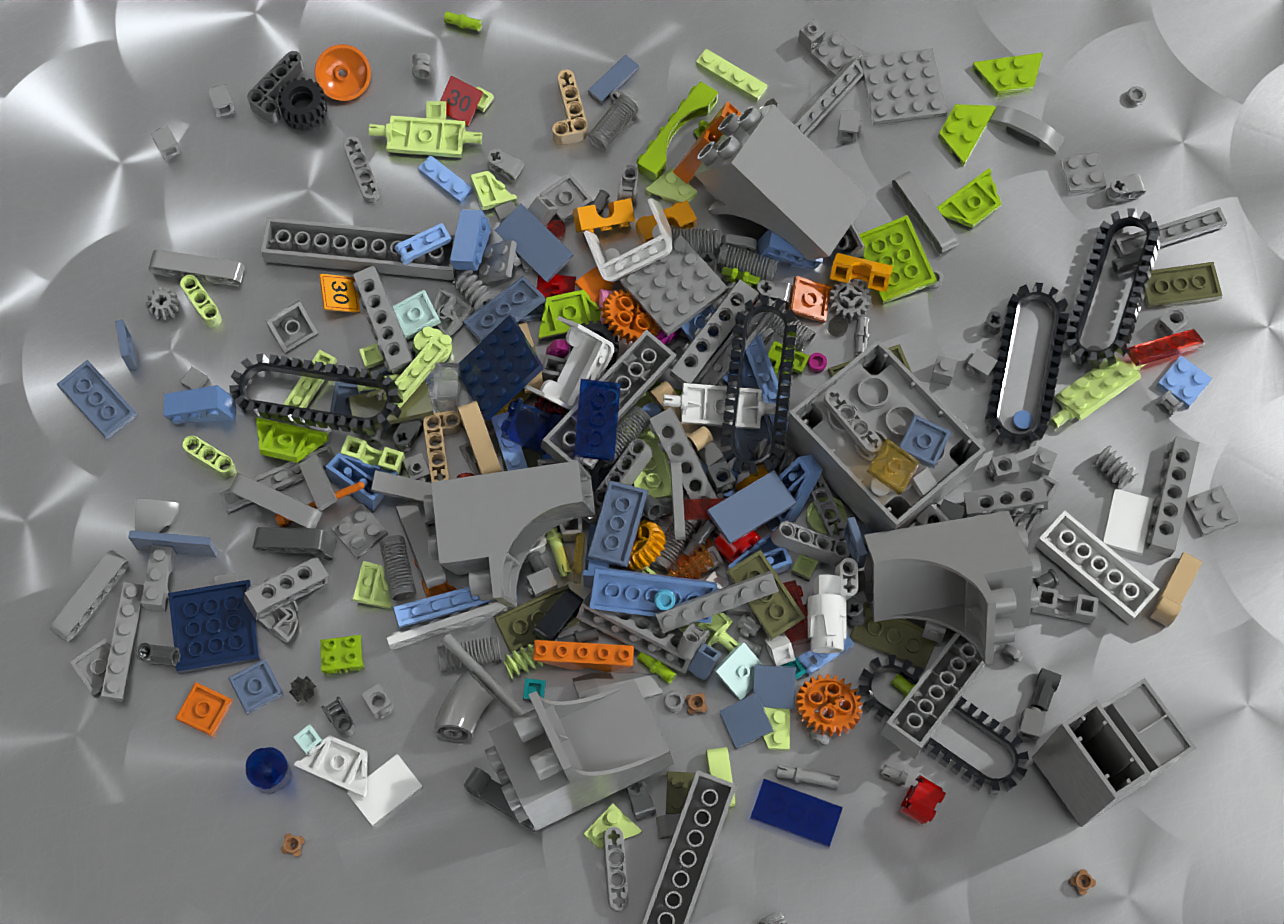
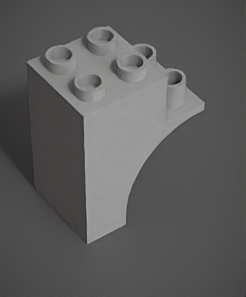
[694,104,869,261]
[424,461,595,608]
[864,511,1041,664]
[1032,678,1196,827]
[484,679,674,831]

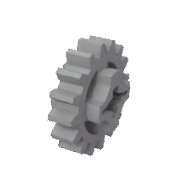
[829,279,871,320]

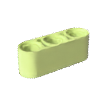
[180,275,221,327]
[182,436,236,479]
[706,747,736,807]

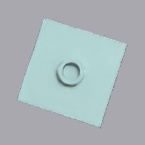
[393,290,441,340]
[713,642,763,700]

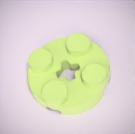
[412,327,452,363]
[806,496,847,536]

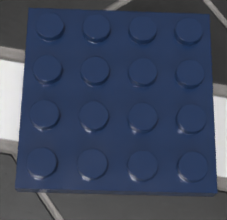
[455,315,544,421]
[168,580,260,673]

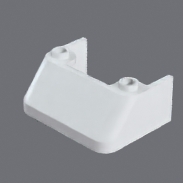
[583,198,672,282]
[524,316,614,410]

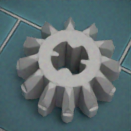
[146,287,180,321]

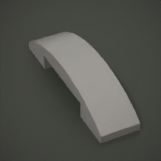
[989,105,1064,154]

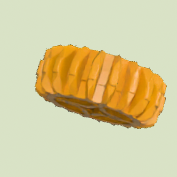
[626,519,667,572]

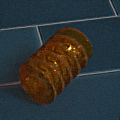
[669,544,714,579]

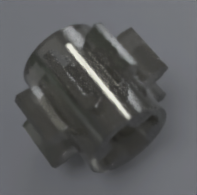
[289,676,316,702]

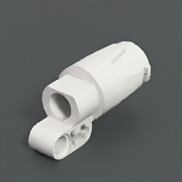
[808,558,858,654]

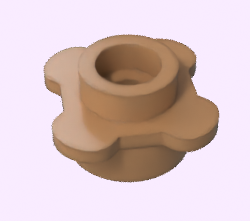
[685,693,708,715]
[281,833,305,857]
[1070,869,1096,895]

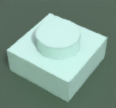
[293,725,322,755]

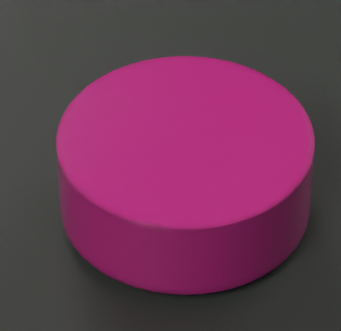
[807,353,827,373]

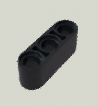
[532,588,584,641]

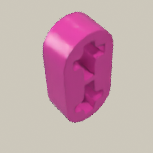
[546,339,570,358]

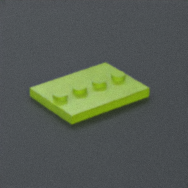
[859,215,937,304]

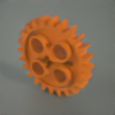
[601,289,660,344]
[795,674,863,737]

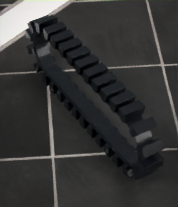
[1066,208,1161,369]
[985,282,1069,451]
[720,296,798,477]
[229,353,403,435]
[857,654,1029,795]

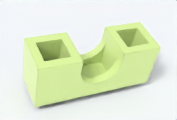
[340,435,405,476]

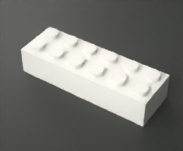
[1035,510,1160,624]

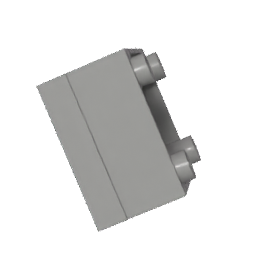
[786,339,986,533]

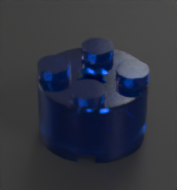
[245,747,291,794]

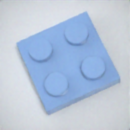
[1157,355,1212,408]

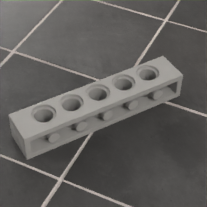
[353,265,414,375]
[669,280,759,385]
[648,408,721,523]
[1146,436,1200,557]
[576,592,697,674]

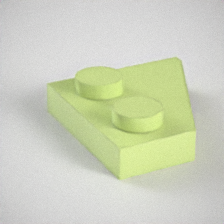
[470,171,517,210]
[353,561,392,610]
[584,803,642,849]

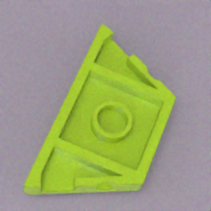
[972,52,1043,95]
[938,104,996,166]
[936,168,1001,228]
[538,290,601,340]
[256,417,329,463]

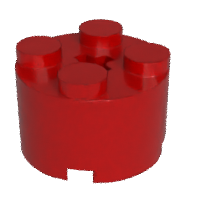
[713,531,762,564]
[899,775,946,824]

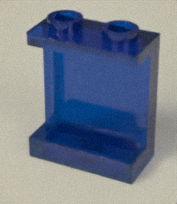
[501,398,562,455]

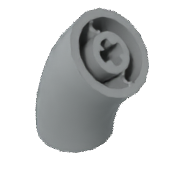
[434,670,494,742]

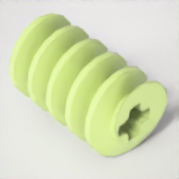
[503,644,544,680]

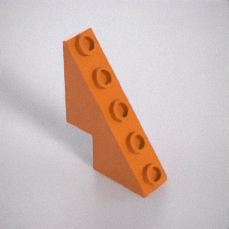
[673,101,741,184]
[533,640,634,673]

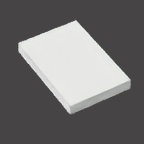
[1102,489,1154,556]
[347,754,423,826]

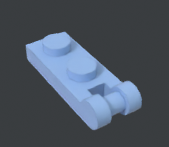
[394,223,452,265]
[797,633,854,676]

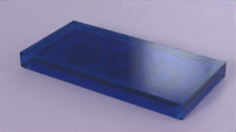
[574,379,621,461]
[750,779,843,848]

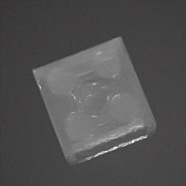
[429,362,462,413]

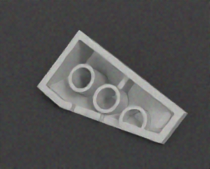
[572,673,663,700]

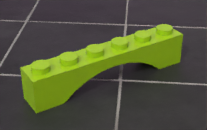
[636,81,719,182]

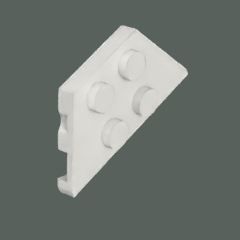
[294,735,368,798]

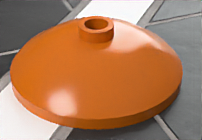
[315,44,371,101]

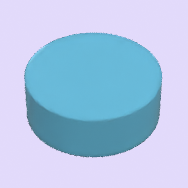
[654,589,675,611]

